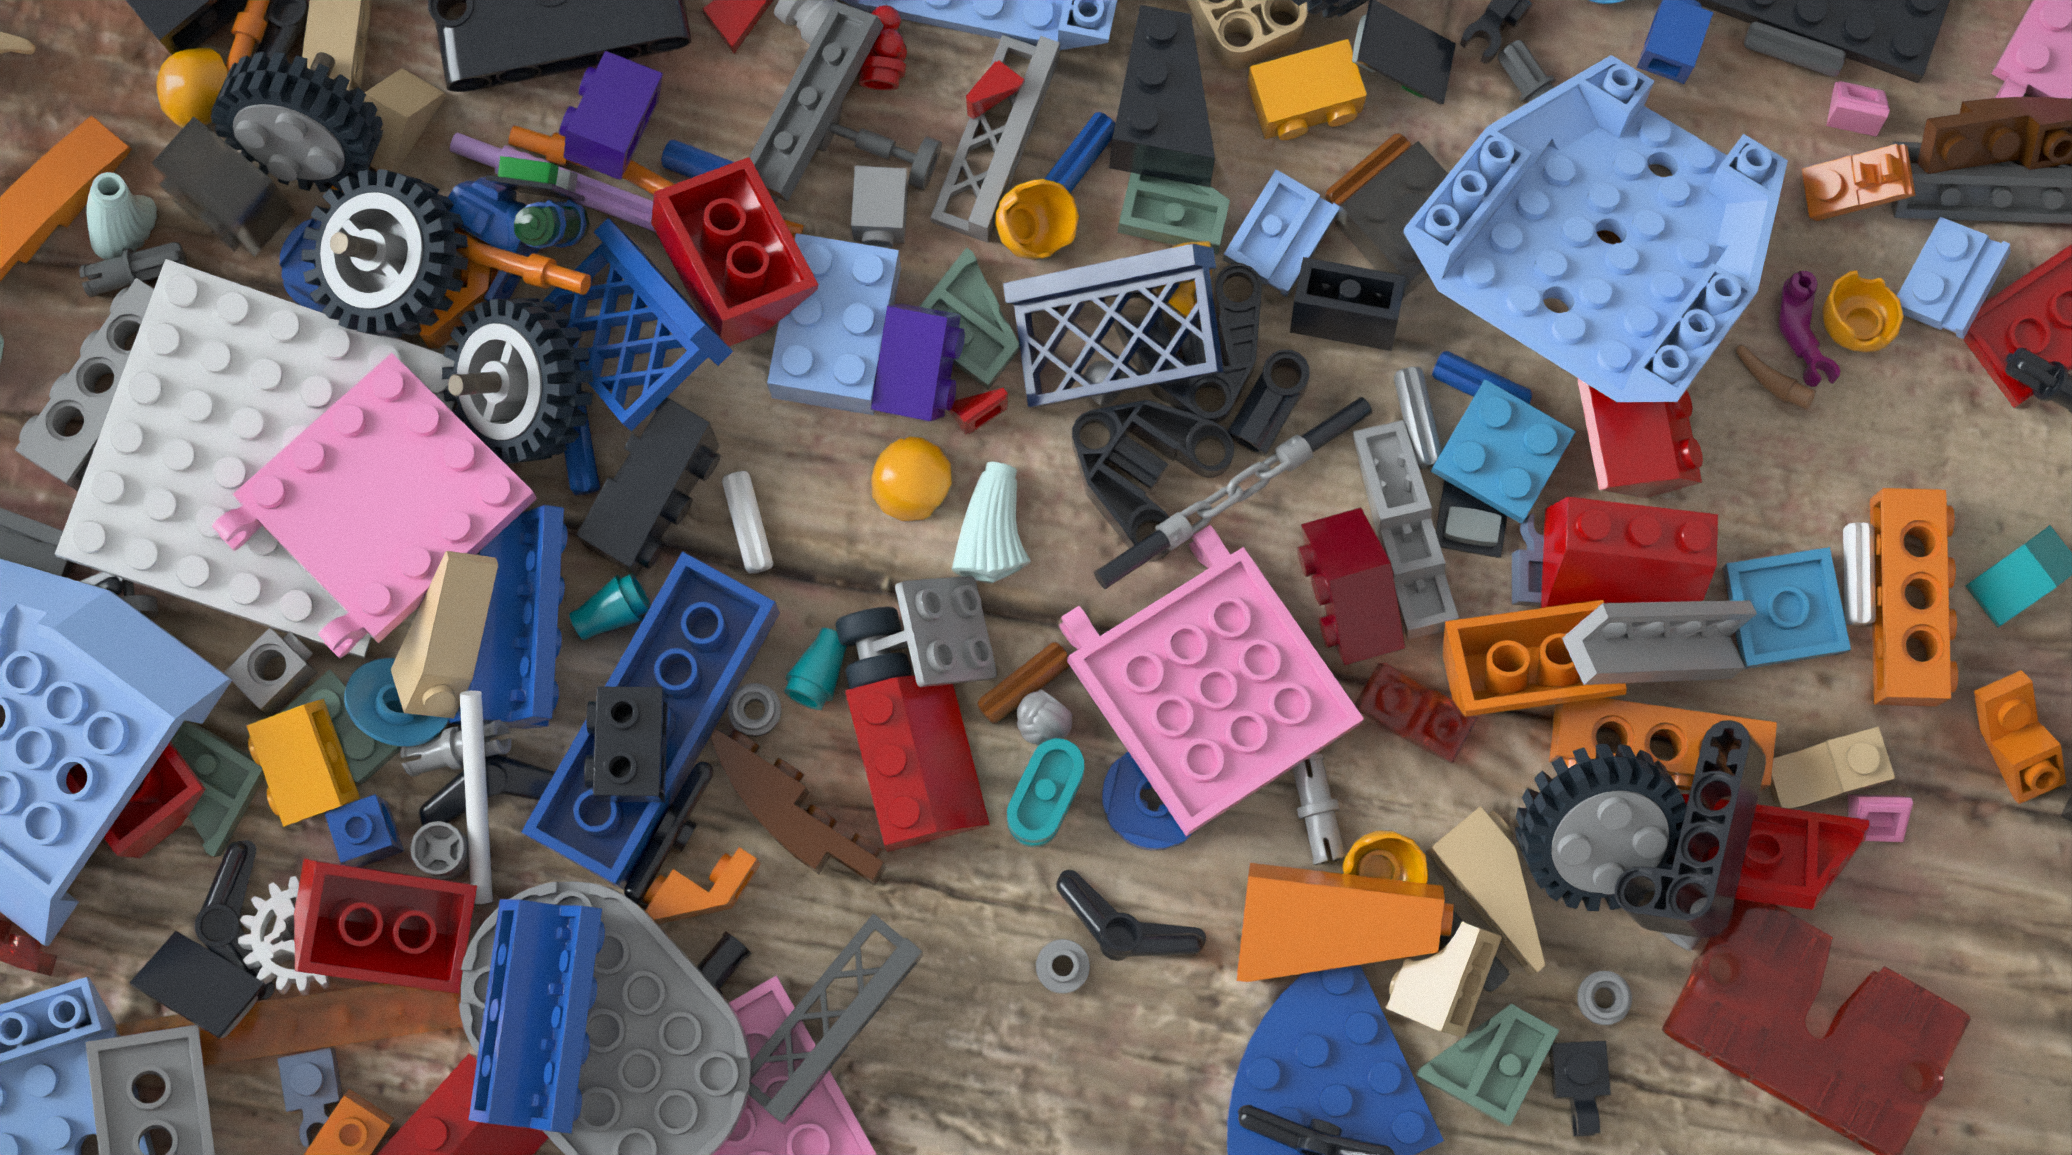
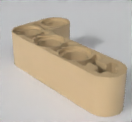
[302,0,372,91]
[1186,0,1308,70]

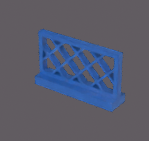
[542,217,733,431]

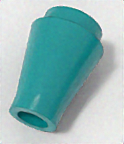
[569,573,651,641]
[784,628,847,710]

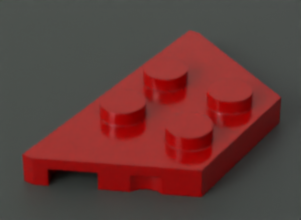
[1681,793,1869,910]

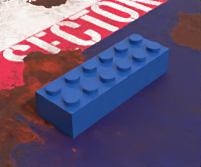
[521,552,780,890]

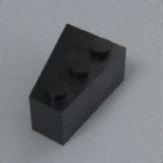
[1109,5,1215,187]
[576,397,721,577]

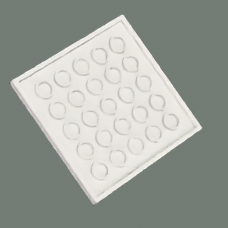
[55,259,456,659]

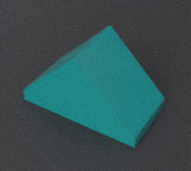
[1965,525,2072,628]

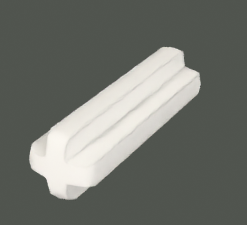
[722,471,773,573]
[1843,522,1876,626]

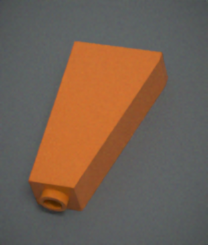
[1236,863,1454,982]

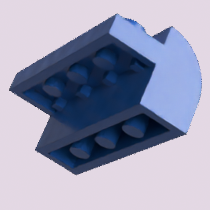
[448,505,568,729]
[469,899,605,1134]

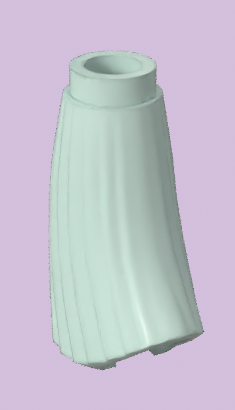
[86,172,157,260]
[952,462,1031,583]

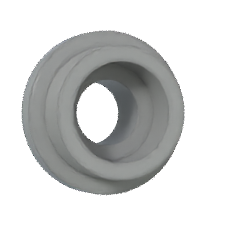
[728,683,781,737]
[1036,939,1090,994]
[1577,971,1632,1025]

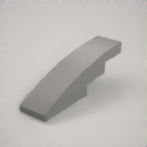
[1353,420,1459,640]

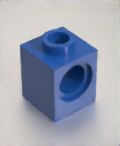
[1636,0,1713,84]
[324,794,404,867]

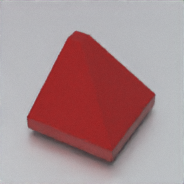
[966,60,1025,120]
[949,388,1008,435]

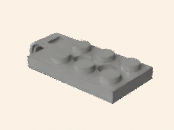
[86,1025,215,1155]

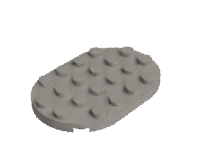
[459,882,751,1155]

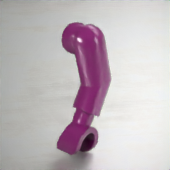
[1778,271,1841,387]

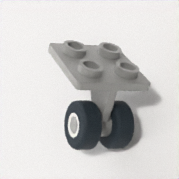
[835,576,997,689]

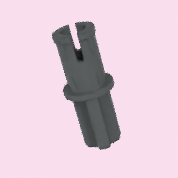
[1498,40,1556,103]
[79,242,187,298]

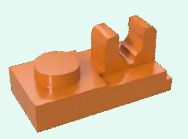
[1802,144,1916,221]

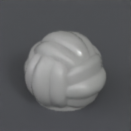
[1017,689,1073,745]

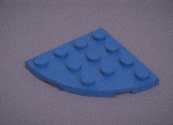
[1226,965,1444,1155]

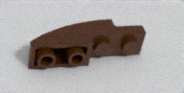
[1917,97,2072,174]
[711,729,887,885]

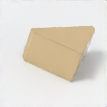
[363,68,446,172]

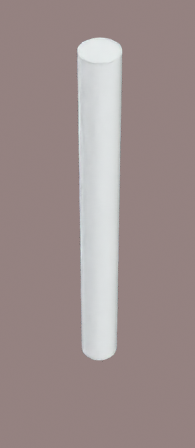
[460,691,493,904]

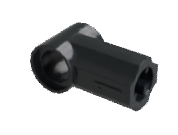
[1228,349,1310,456]

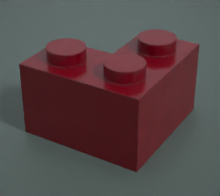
[1297,507,1405,666]

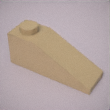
[390,551,498,719]
[1425,806,1546,976]

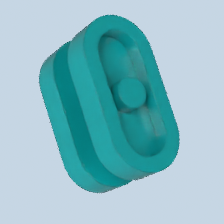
[1007,738,1084,848]

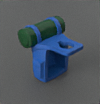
[448,177,590,302]

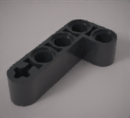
[1614,720,1766,938]

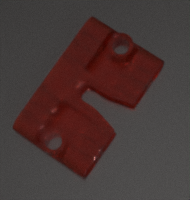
[1661,899,1971,1155]

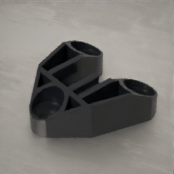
[1113,263,1262,423]
[1072,400,1234,561]

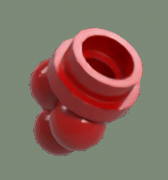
[858,5,907,91]

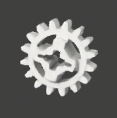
[238,876,330,996]

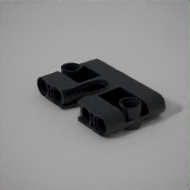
[428,0,692,92]

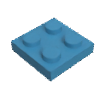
[1430,379,1576,524]
[1722,547,1851,669]

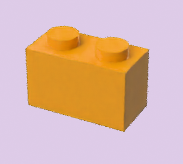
[1247,39,1367,140]
[246,698,360,827]

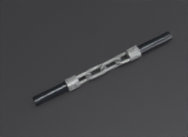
[1094,397,1372,589]

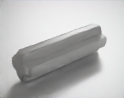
[1394,367,1442,469]

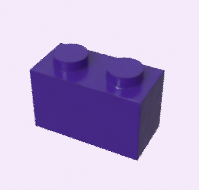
[559,51,663,180]
[871,303,965,421]

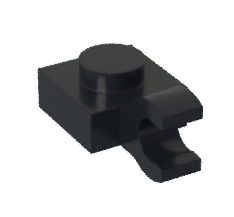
[1460,0,1533,64]
[1549,1040,1611,1137]

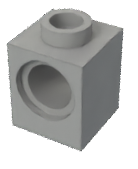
[851,166,909,248]
[224,628,318,716]

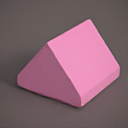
[1826,81,1890,137]
[1848,794,1913,842]

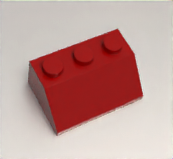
[651,157,819,346]
[1577,378,1703,498]
[1541,496,1718,608]
[845,675,990,852]
[66,741,206,859]
[294,859,477,994]
[377,1053,549,1155]

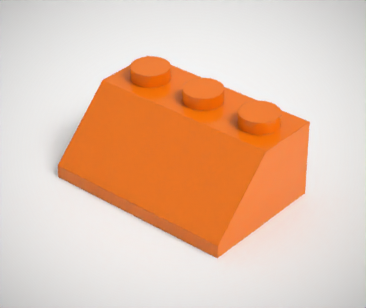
[1442,600,1627,717]

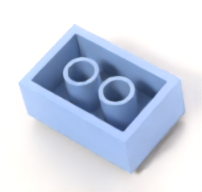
[767,233,901,415]

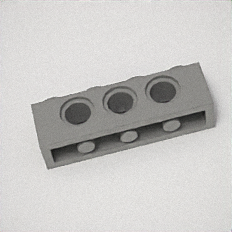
[15,278,154,492]

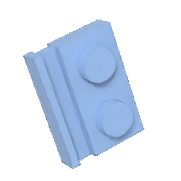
[1222,170,1340,297]
[1897,217,2011,339]

